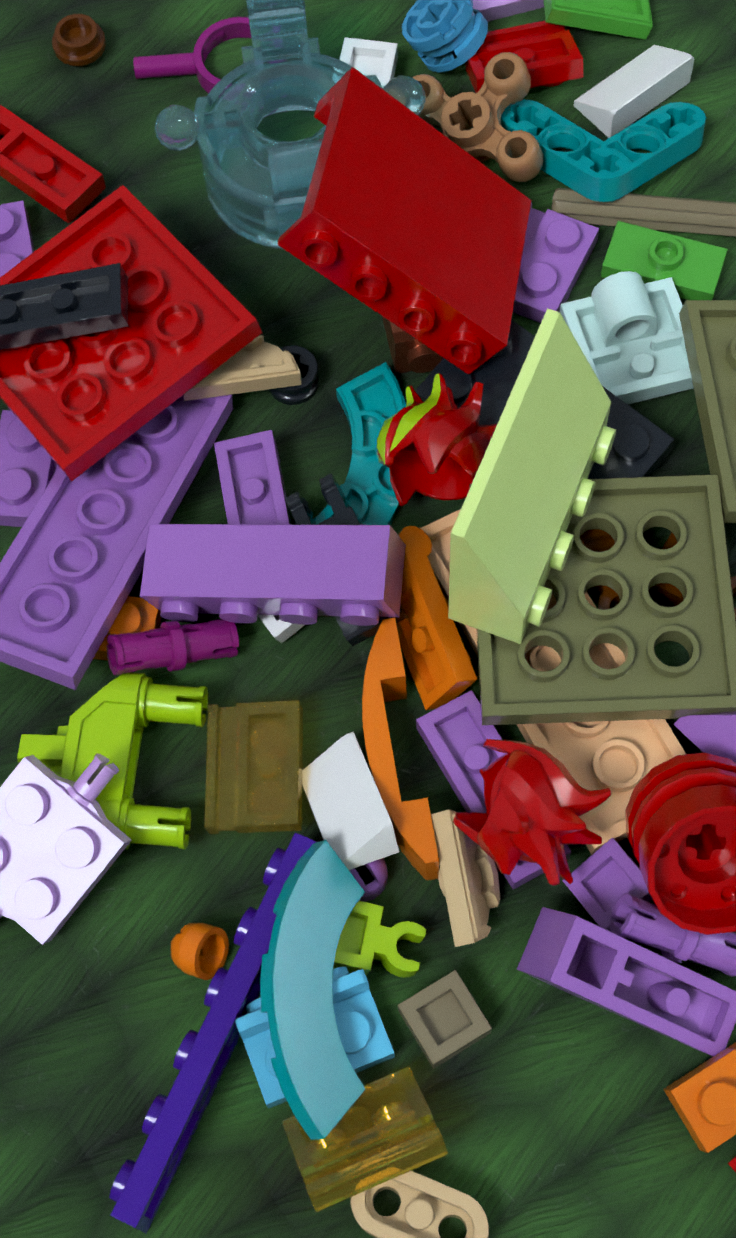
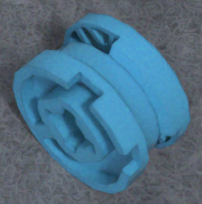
[402,0,488,73]

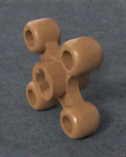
[401,52,543,182]

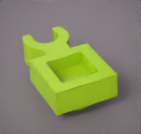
[333,900,427,978]

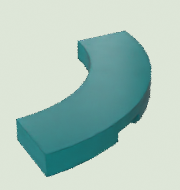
[314,362,406,525]
[260,840,366,1140]

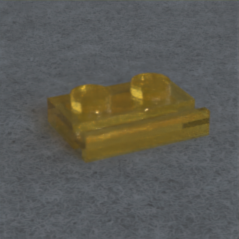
[204,700,303,834]
[282,1066,448,1212]

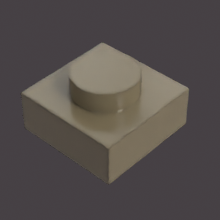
[397,970,492,1069]

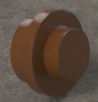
[52,14,106,66]

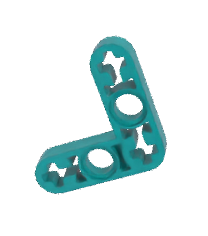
[500,99,706,202]

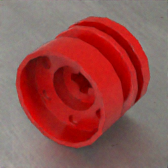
[625,752,736,935]

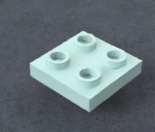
[560,271,693,404]

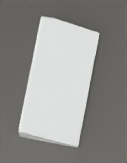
[574,45,694,138]
[299,732,399,870]

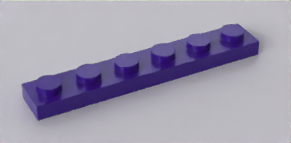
[109,833,317,1234]

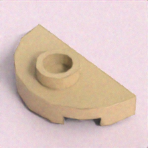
[184,335,301,401]
[431,809,500,947]

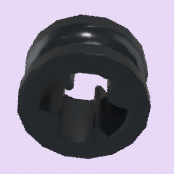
[269,345,319,405]

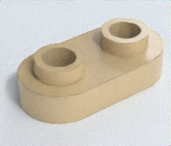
[351,1163,489,1238]

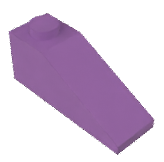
[517,907,736,1057]

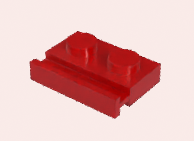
[465,21,583,93]

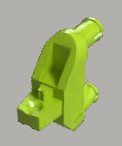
[17,672,208,849]

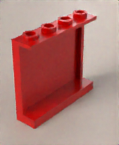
[277,67,532,375]

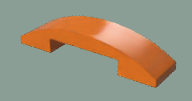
[362,618,439,881]

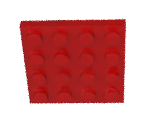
[0,185,262,482]

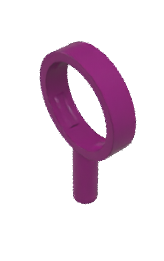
[133,17,285,103]

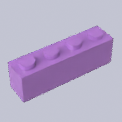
[140,524,406,626]

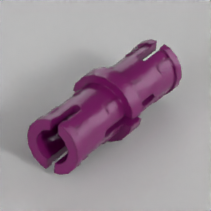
[106,619,239,676]

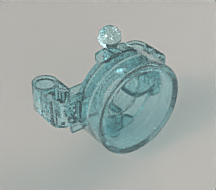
[154,0,426,249]

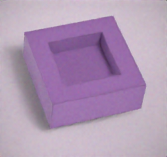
[562,838,652,932]

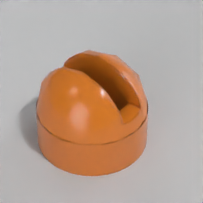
[171,923,229,980]

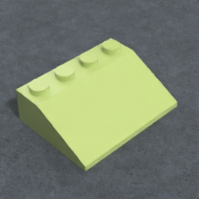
[448,308,616,644]

